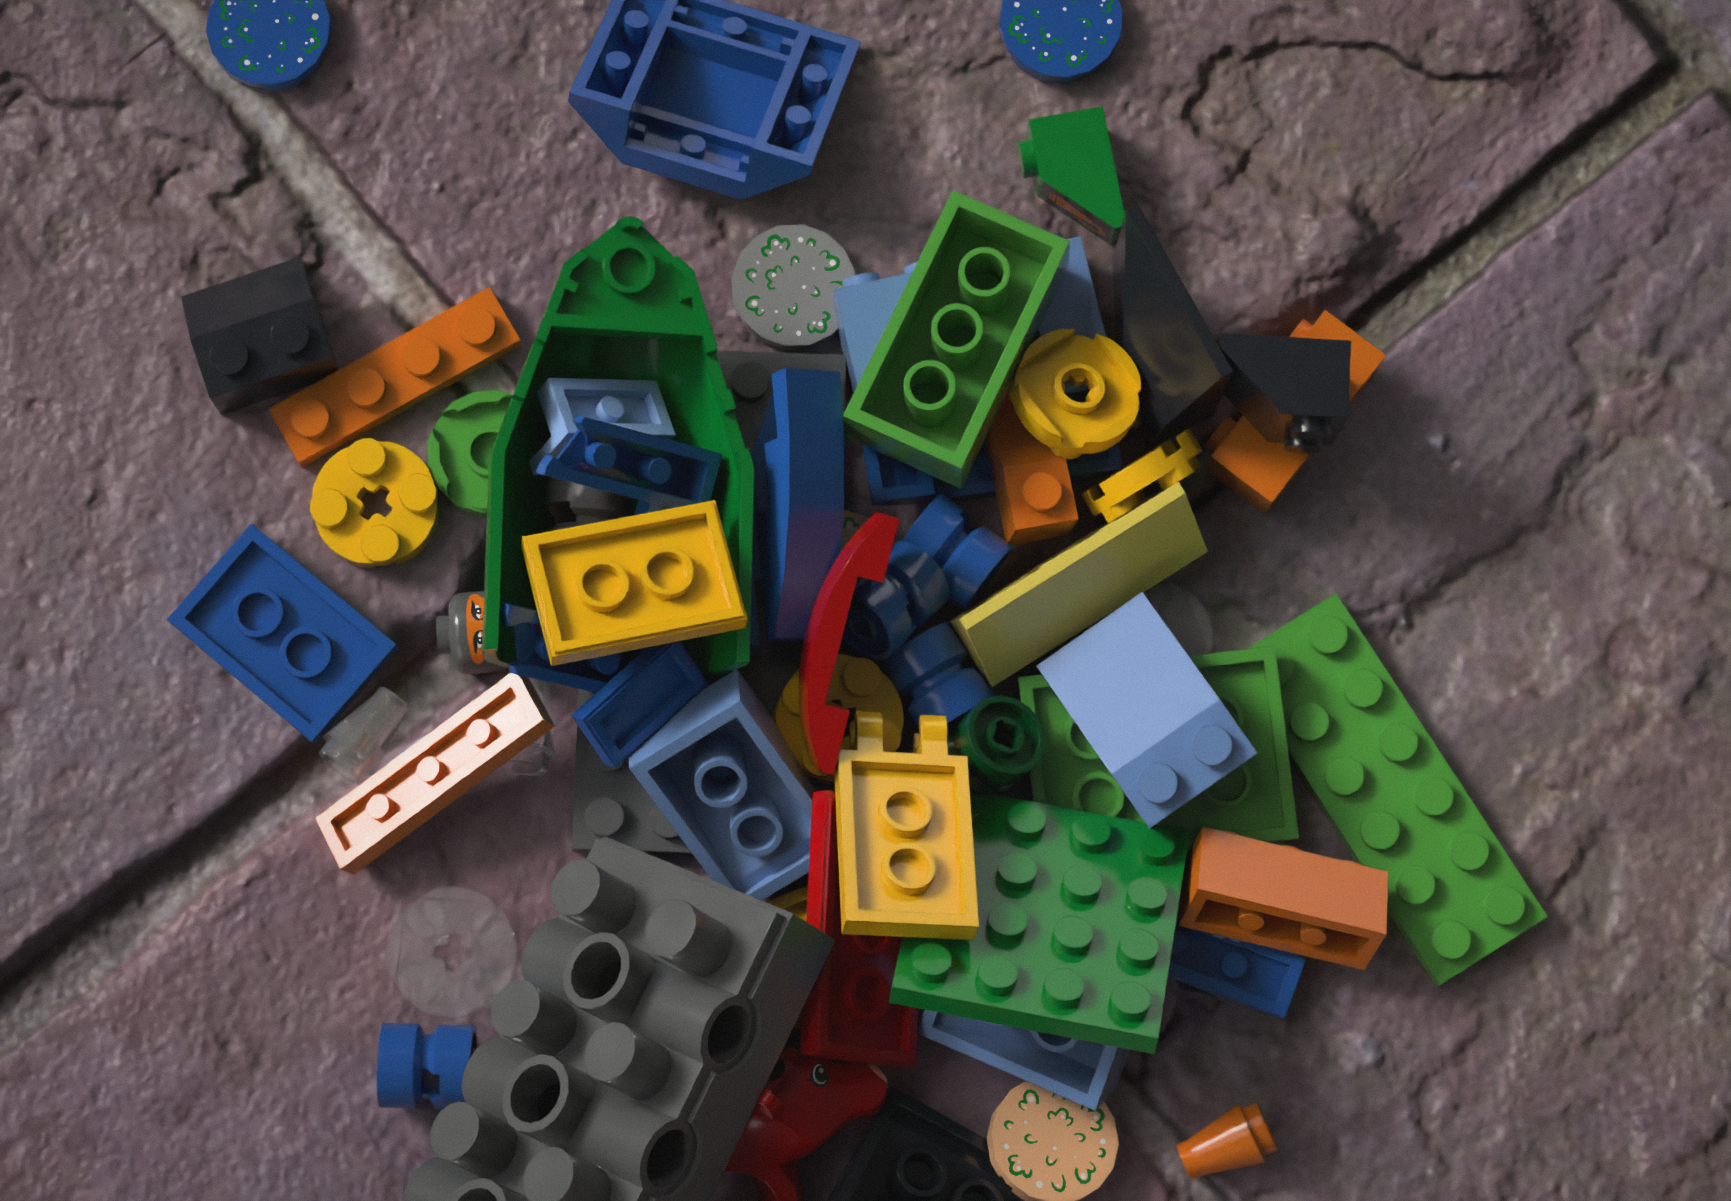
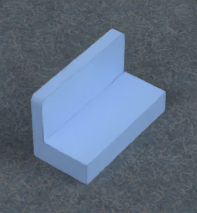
[529,378,676,475]

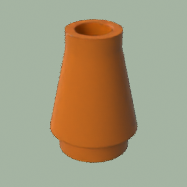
[1176,1102,1278,1180]

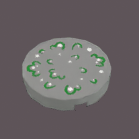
[731,224,855,350]

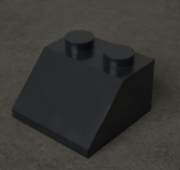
[181,256,339,415]
[1216,333,1351,454]

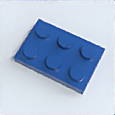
[167,523,399,745]

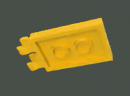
[834,711,979,940]

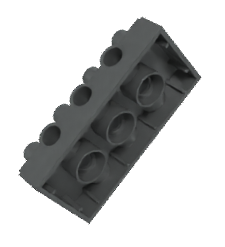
[402,836,835,1201]

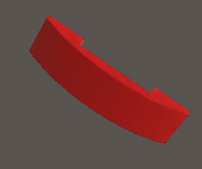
[798,512,900,775]

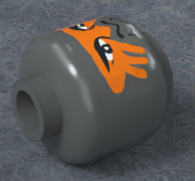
[436,591,509,674]

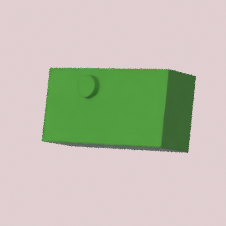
[843,190,1070,489]

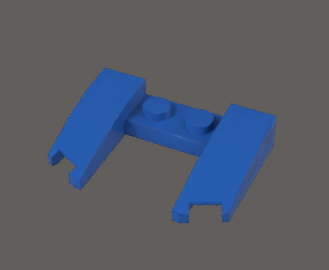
[500,415,722,693]

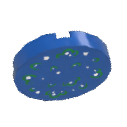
[206,0,333,91]
[999,0,1123,84]

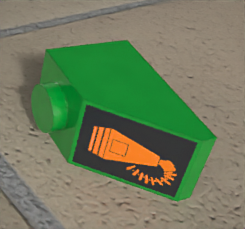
[1017,106,1125,245]

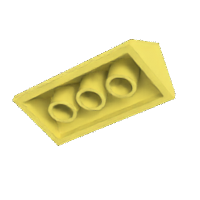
[947,482,1208,687]

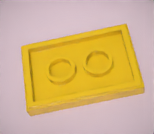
[521,500,748,666]

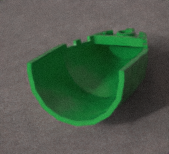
[482,216,754,676]

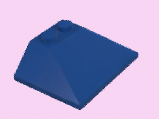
[568,0,861,200]

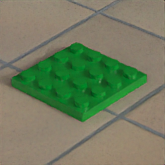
[889,792,1190,1054]

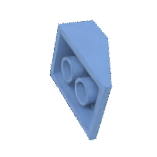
[1037,592,1257,828]
[629,669,816,900]
[917,1010,1130,1111]

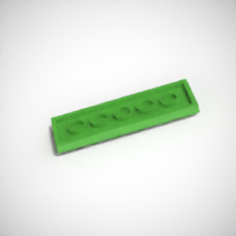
[1247,593,1548,987]

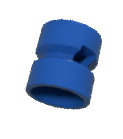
[902,493,1013,612]
[842,540,950,660]
[879,622,995,733]
[377,1023,478,1109]

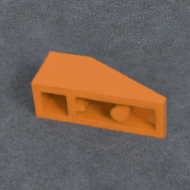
[985,390,1079,545]

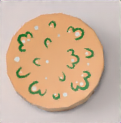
[987,1081,1119,1201]

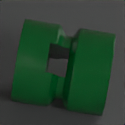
[947,695,1045,796]

